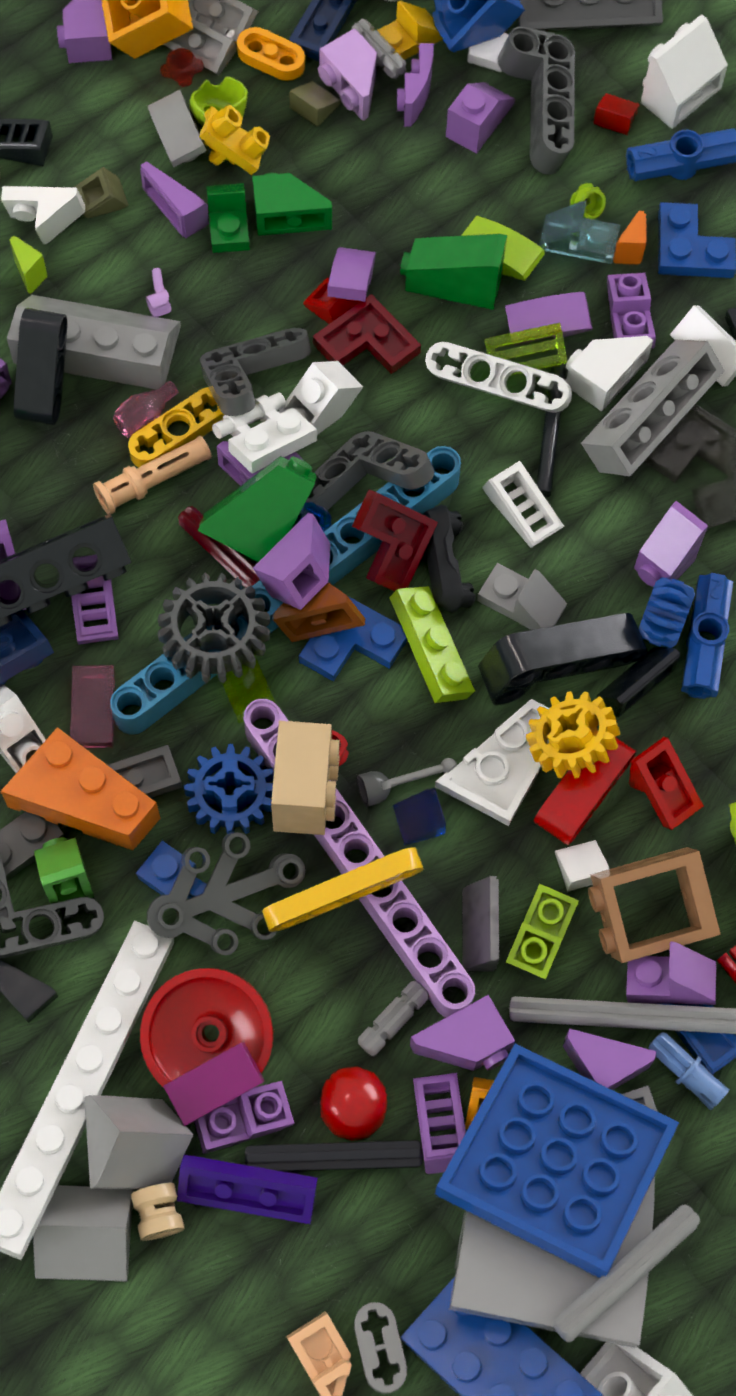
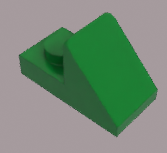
[207,183,250,253]

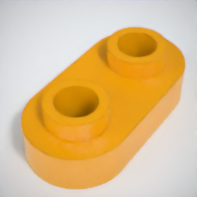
[237,27,305,81]

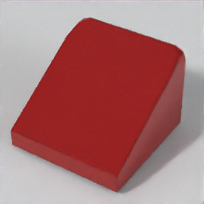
[593,93,640,135]
[303,278,361,324]

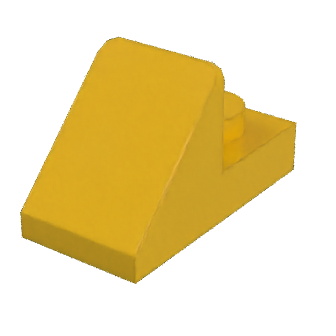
[377,1,443,67]

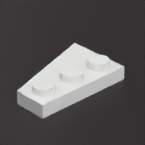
[435,699,549,826]

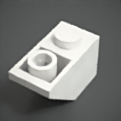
[278,361,363,435]
[0,685,46,773]

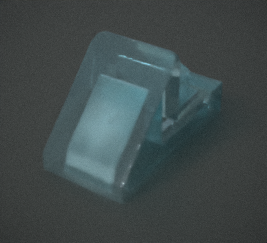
[539,201,620,264]

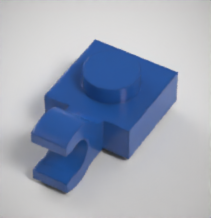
[136,840,207,899]

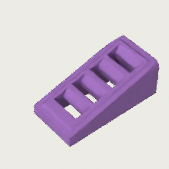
[140,162,209,238]
[71,554,119,645]
[413,1073,466,1174]

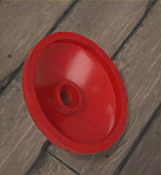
[140,968,274,1088]

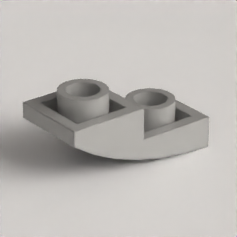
[147,90,207,167]

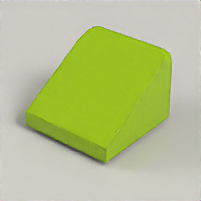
[9,236,47,294]

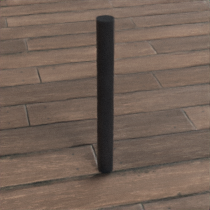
[536,354,568,497]

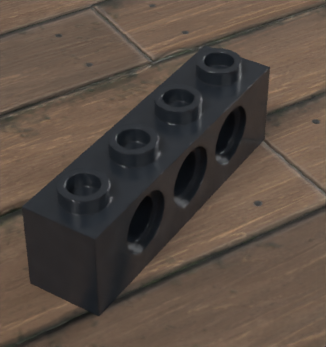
[0,513,132,627]

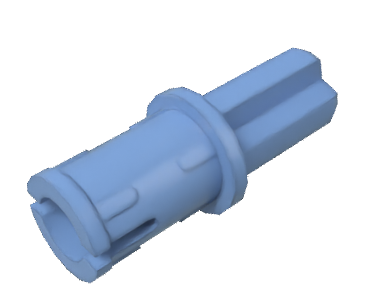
[648,1032,730,1110]

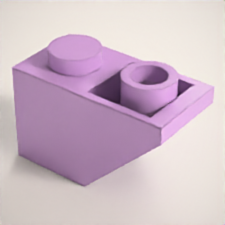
[318,28,377,121]

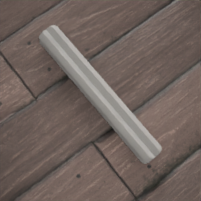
[553,1204,700,1342]

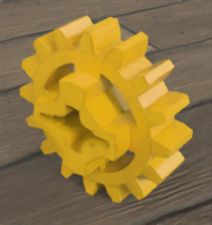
[526,691,620,778]

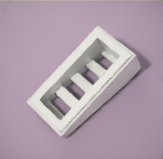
[482,461,564,548]

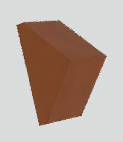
[273,582,365,642]

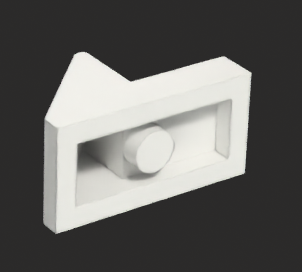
[1,186,86,244]

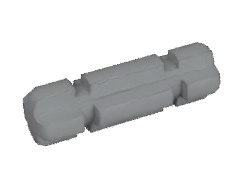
[351,19,406,79]
[358,981,429,1056]

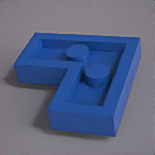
[658,202,736,278]
[299,596,408,682]

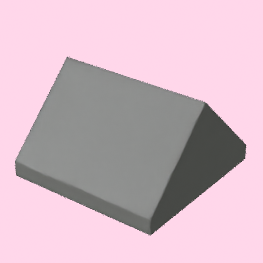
[85,1095,193,1190]
[33,1185,134,1282]

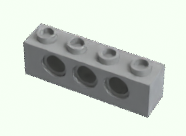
[581,340,724,476]

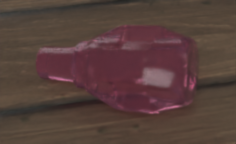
[113,381,178,438]

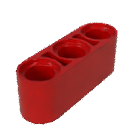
[533,735,637,846]

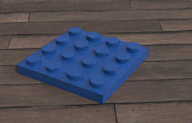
[435,1044,679,1278]

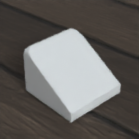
[555,840,610,892]

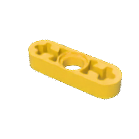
[128,387,224,468]

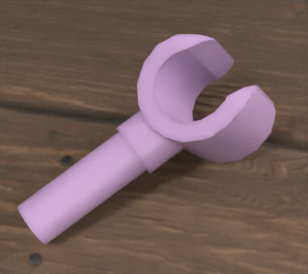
[146,268,172,317]

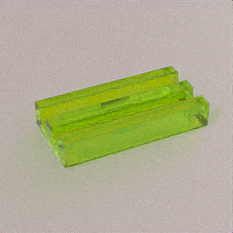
[484,323,568,375]

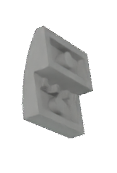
[163,0,258,74]

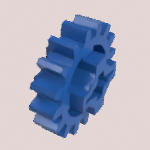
[184,744,274,834]

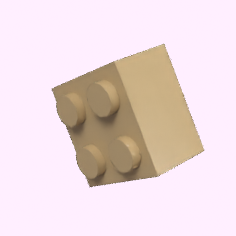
[271,721,340,835]

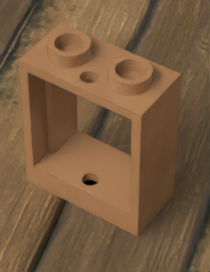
[588,847,721,963]

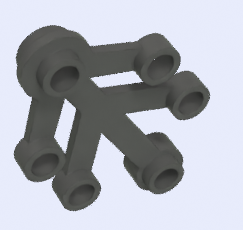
[147,832,305,955]

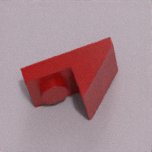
[629,737,704,830]

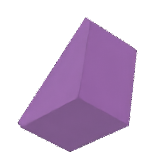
[563,1029,656,1090]

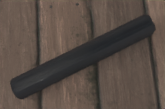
[245,1140,423,1172]

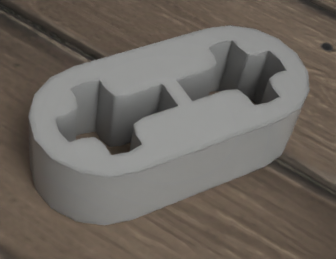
[354,1302,407,1394]

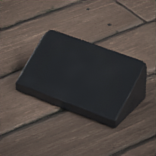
[596,648,680,718]

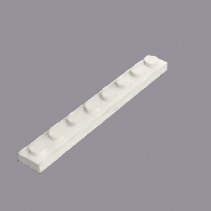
[0,921,174,1260]

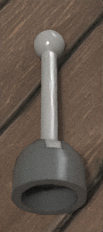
[357,758,457,807]

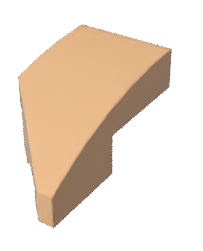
[286,1311,352,1396]

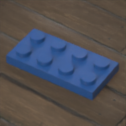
[400,1277,603,1396]

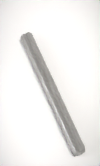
[509,996,736,1034]

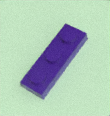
[177,1154,318,1224]

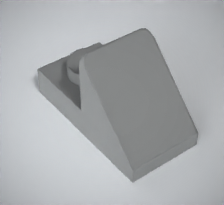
[477,563,567,630]

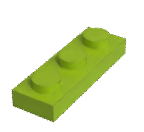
[389,586,475,703]

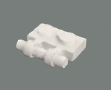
[212,392,317,474]

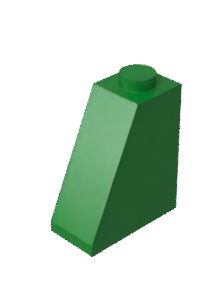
[400,234,507,310]
[198,456,317,562]

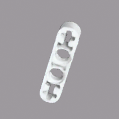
[425,342,572,413]

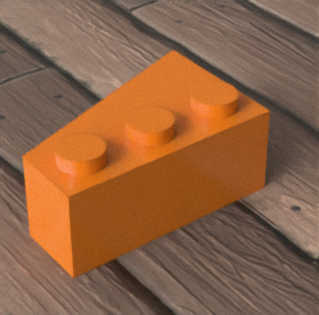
[0,727,161,850]

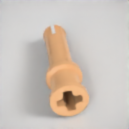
[93,436,212,514]

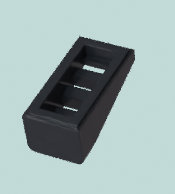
[0,119,53,166]

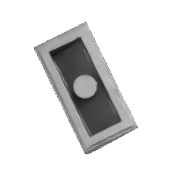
[462,876,499,971]

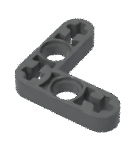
[200,328,311,416]
[298,431,435,519]
[0,855,104,959]

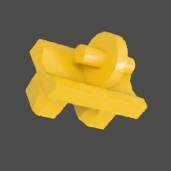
[199,105,270,175]

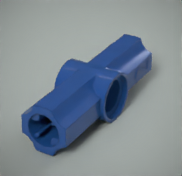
[626,128,736,181]
[681,573,734,699]

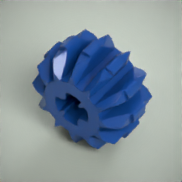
[638,577,695,648]

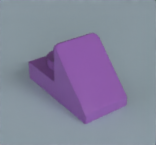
[626,942,716,1005]

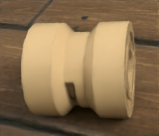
[131,1183,184,1241]

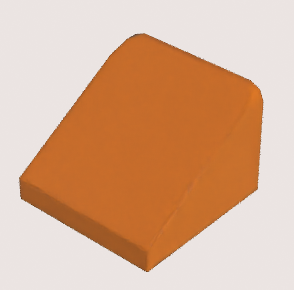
[613,211,647,265]

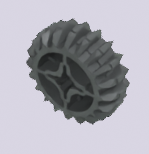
[157,572,270,684]

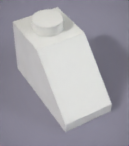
[566,336,653,412]

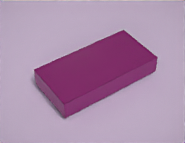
[163,1041,265,1126]

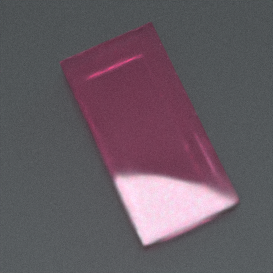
[70,665,115,748]

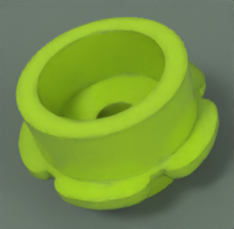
[570,183,606,220]

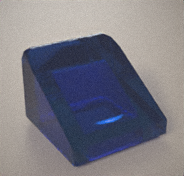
[393,788,446,845]

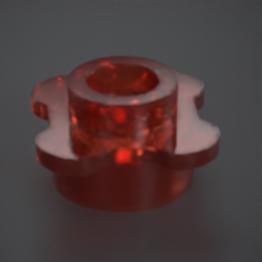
[160,48,204,87]

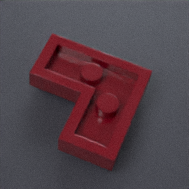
[312,294,421,374]
[352,489,438,591]

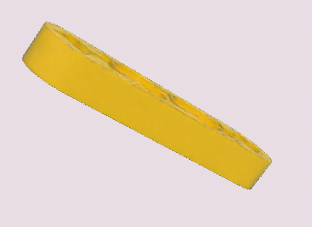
[262,847,424,932]

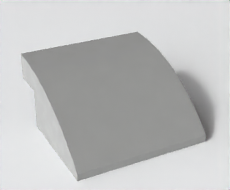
[449,1176,655,1348]

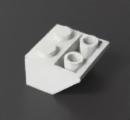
[641,14,728,129]

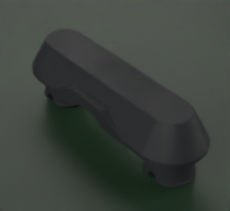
[423,505,476,613]

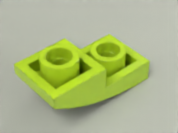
[461,216,545,281]
[506,884,579,980]

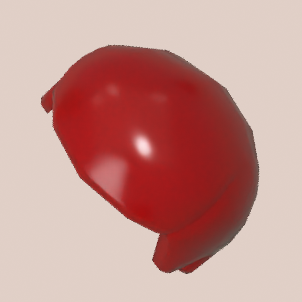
[321,1066,387,1141]

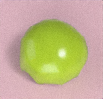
[189,76,248,126]

